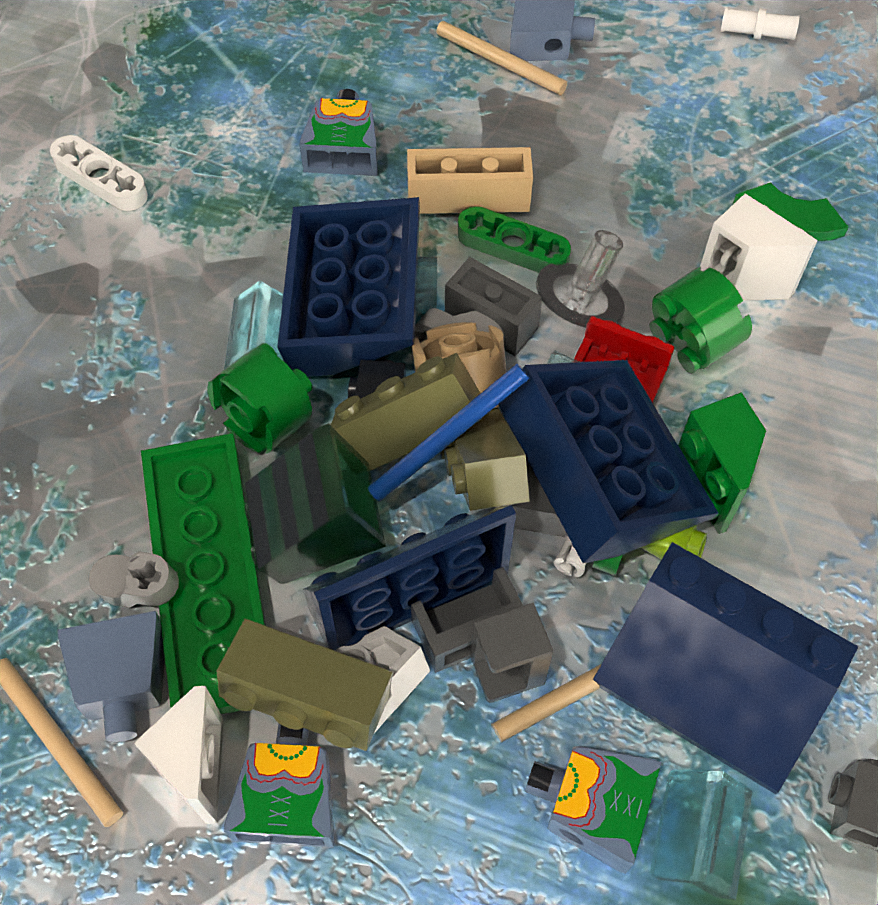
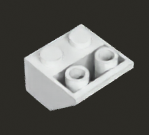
[700,194,818,300]

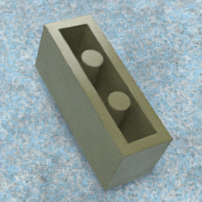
[328,353,482,476]
[440,408,530,511]
[217,619,393,751]

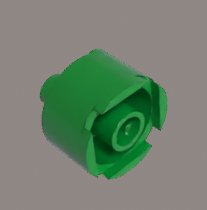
[649,267,752,373]
[207,343,313,454]

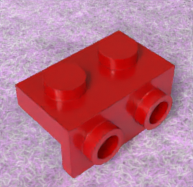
[572,316,675,403]

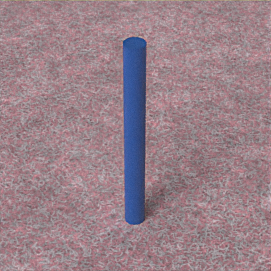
[368,363,530,502]

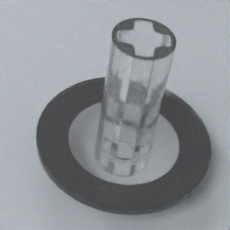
[536,230,625,328]

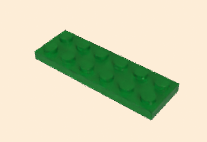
[141,433,266,715]

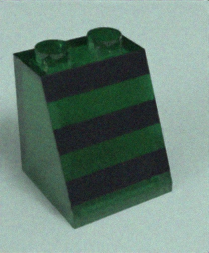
[245,423,386,584]

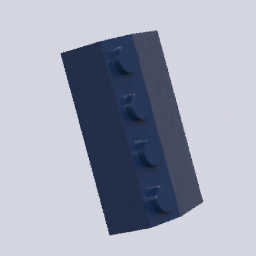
[277,197,420,376]
[498,360,719,564]
[303,505,516,650]
[593,542,859,794]

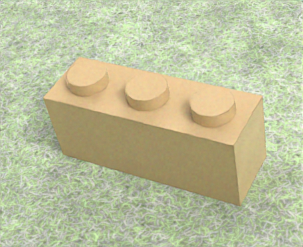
[407,147,533,214]

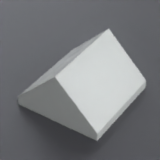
[134,686,223,824]

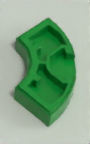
[733,182,849,241]

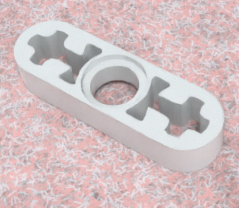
[50,135,148,211]

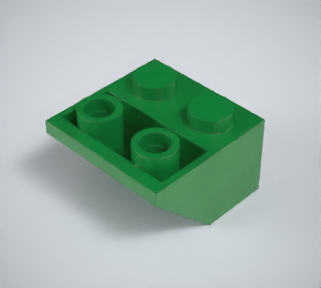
[678,392,766,534]

